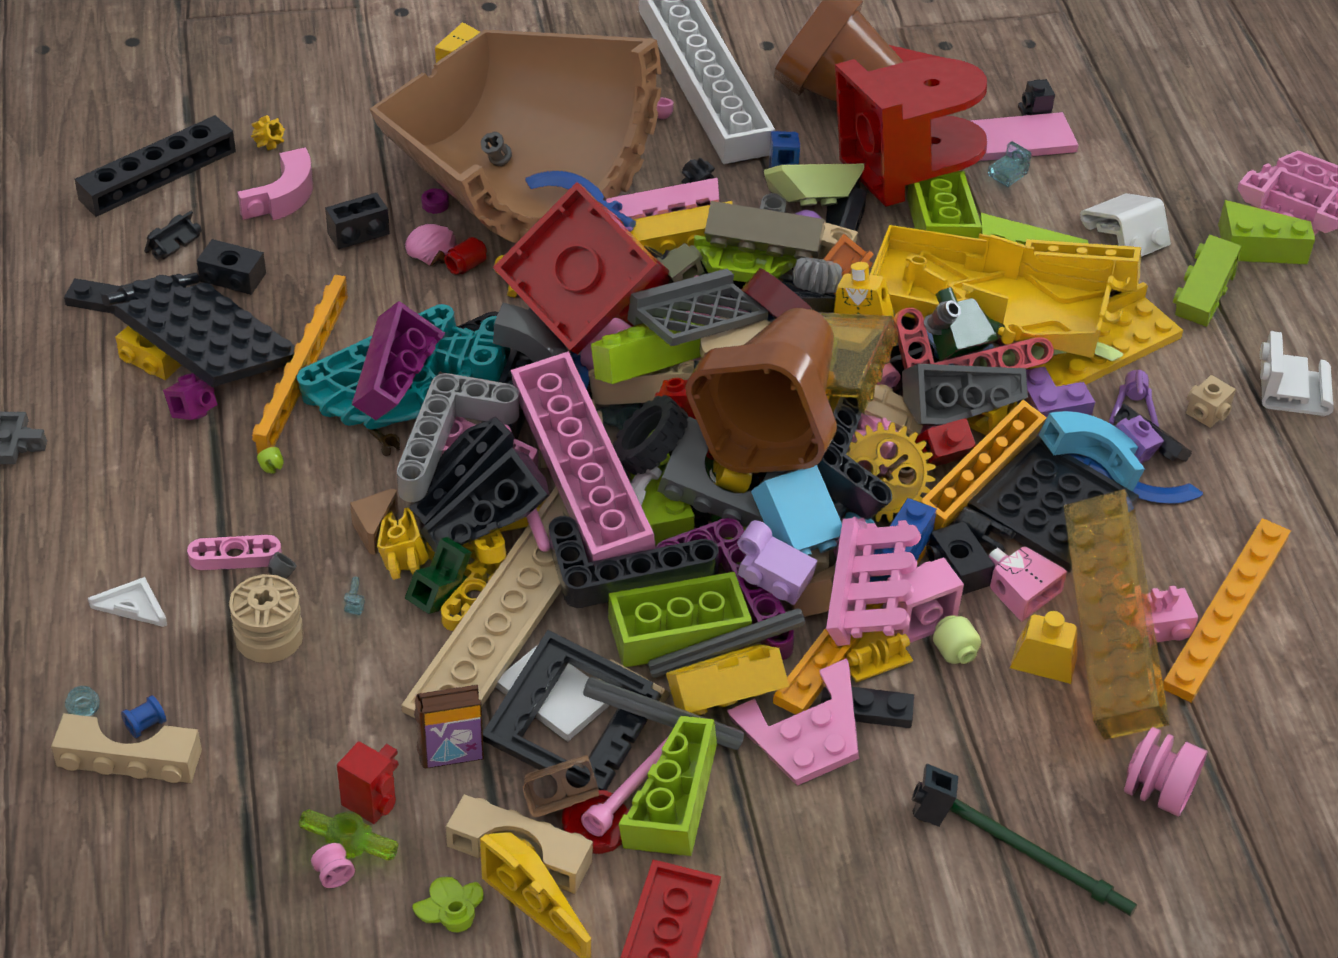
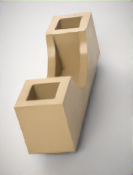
[51,713,202,783]
[446,794,593,894]

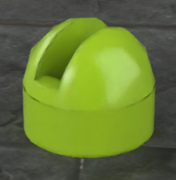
[257,447,284,474]

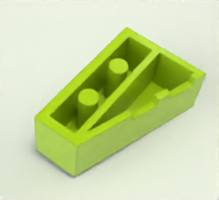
[1173,234,1241,327]

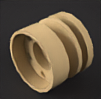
[229,574,304,663]

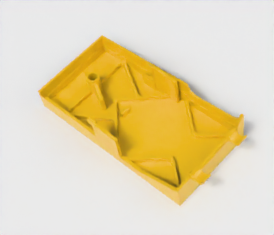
[870,225,1130,358]

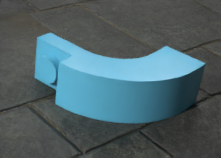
[1039,411,1145,491]

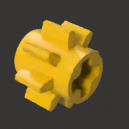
[251,115,285,150]

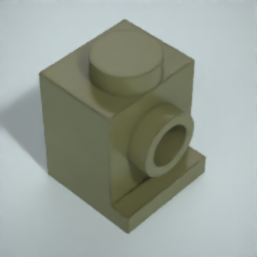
[656,243,704,284]

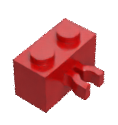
[337,741,399,824]

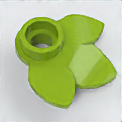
[412,877,484,933]

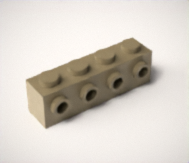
[704,201,825,259]

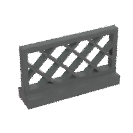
[627,269,769,346]

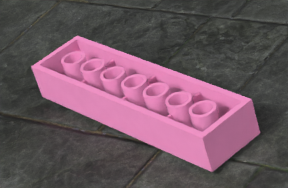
[511,351,656,562]

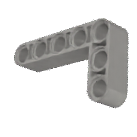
[397,373,519,502]

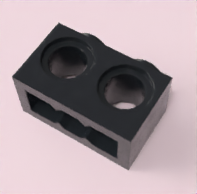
[325,192,390,250]

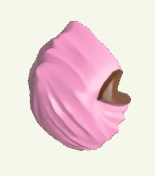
[405,224,457,266]

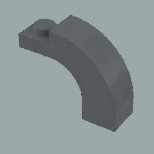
[493,303,568,363]

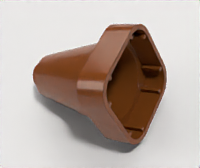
[774,0,903,103]
[686,308,837,473]

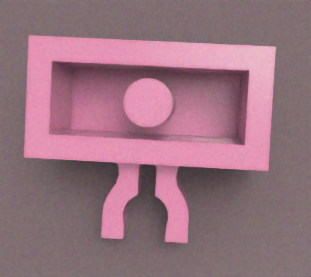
[1119,586,1198,646]

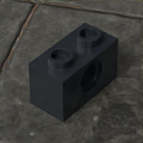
[197,239,266,295]
[927,521,995,595]

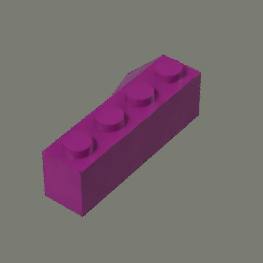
[352,301,445,420]

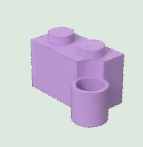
[737,520,818,605]

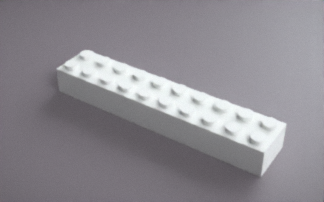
[639,0,775,164]

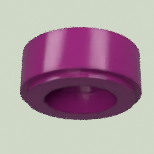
[421,188,449,214]

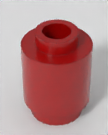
[444,237,487,275]

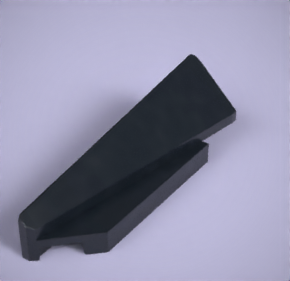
[826,172,867,232]

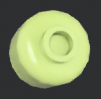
[933,615,981,664]

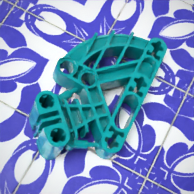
[297,304,511,429]

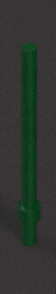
[950,798,1137,916]

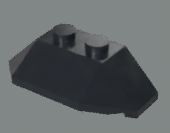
[410,416,514,525]

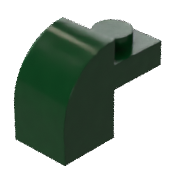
[405,537,472,614]

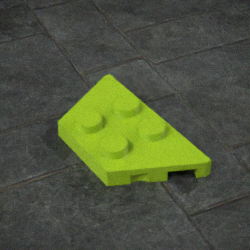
[694,235,797,282]

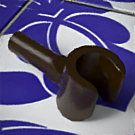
[368,429,400,456]

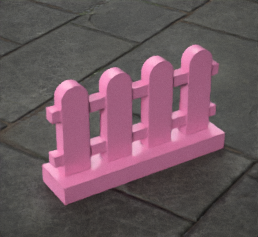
[826,518,921,646]

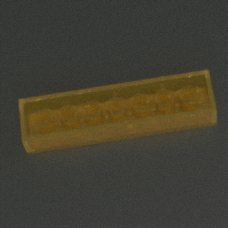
[1064,489,1170,740]

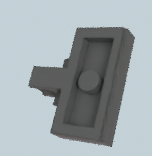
[0,412,47,464]

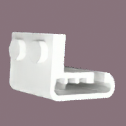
[1080,193,1171,257]
[1260,331,1334,416]

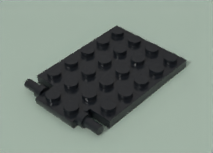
[102,273,295,387]

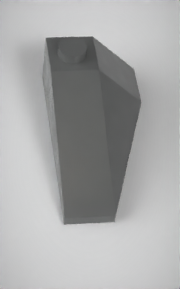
[902,364,1028,425]

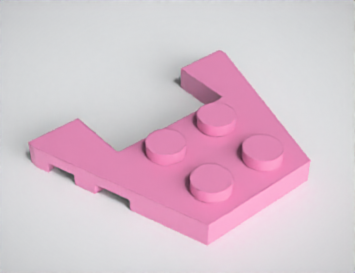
[727,659,859,786]

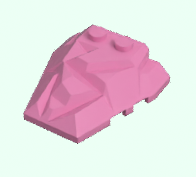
[1237,151,1338,236]

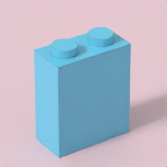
[751,465,842,556]

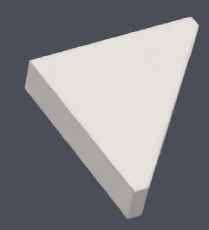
[88,577,167,627]

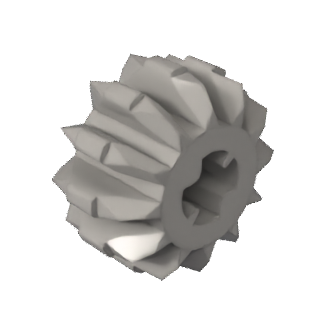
[793,257,842,294]

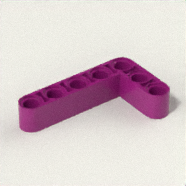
[656,518,794,660]

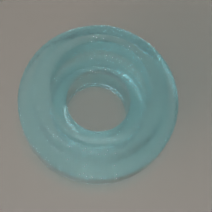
[65,686,100,716]

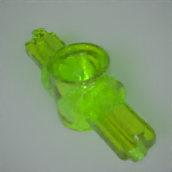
[299,809,399,861]

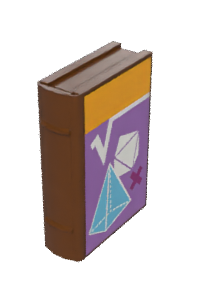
[414,685,484,769]

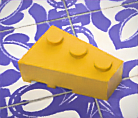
[666,644,789,715]

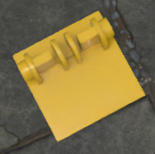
[846,631,913,683]

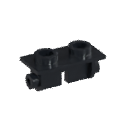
[144,210,202,260]

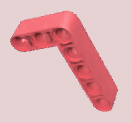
[893,308,1054,370]

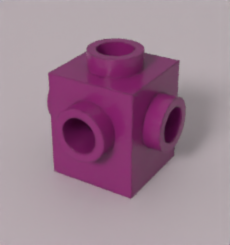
[163,373,218,420]

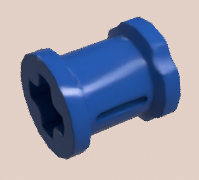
[121,695,167,738]

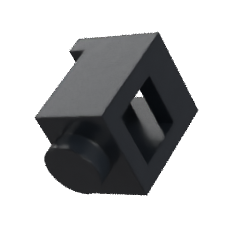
[1018,79,1055,116]
[912,764,959,827]

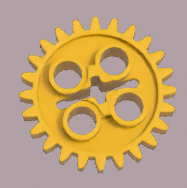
[846,422,936,522]

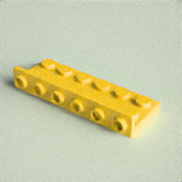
[1016,282,1183,387]

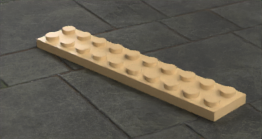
[401,487,569,718]

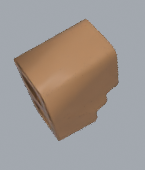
[523,754,599,817]

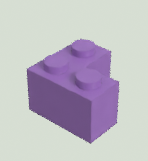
[1017,366,1095,437]

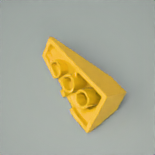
[480,832,591,958]

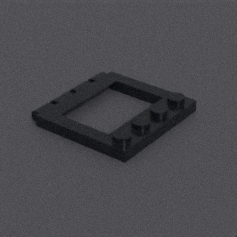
[483,630,662,790]

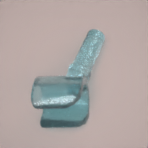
[344,576,365,615]

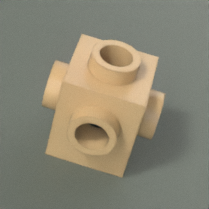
[1186,375,1236,428]

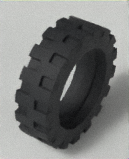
[613,395,688,475]

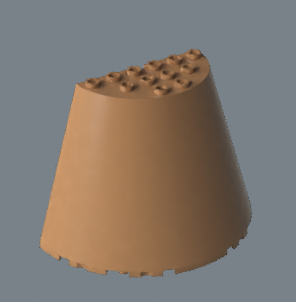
[370,30,661,243]

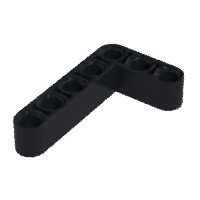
[817,367,892,520]
[549,516,719,608]

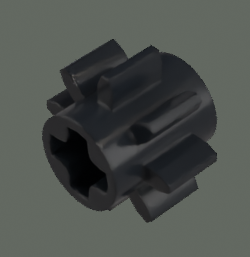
[681,158,715,184]

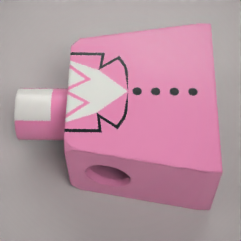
[989,547,1067,621]

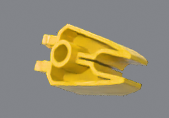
[377,507,429,580]

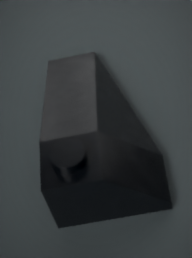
[420,447,550,552]

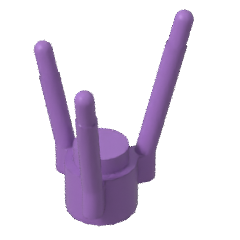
[1109,370,1159,427]

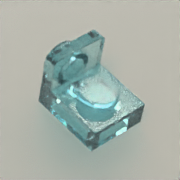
[987,141,1032,187]

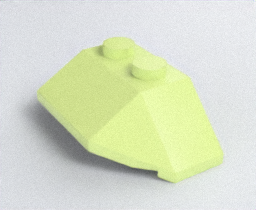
[764,164,864,206]

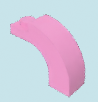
[238,147,313,220]

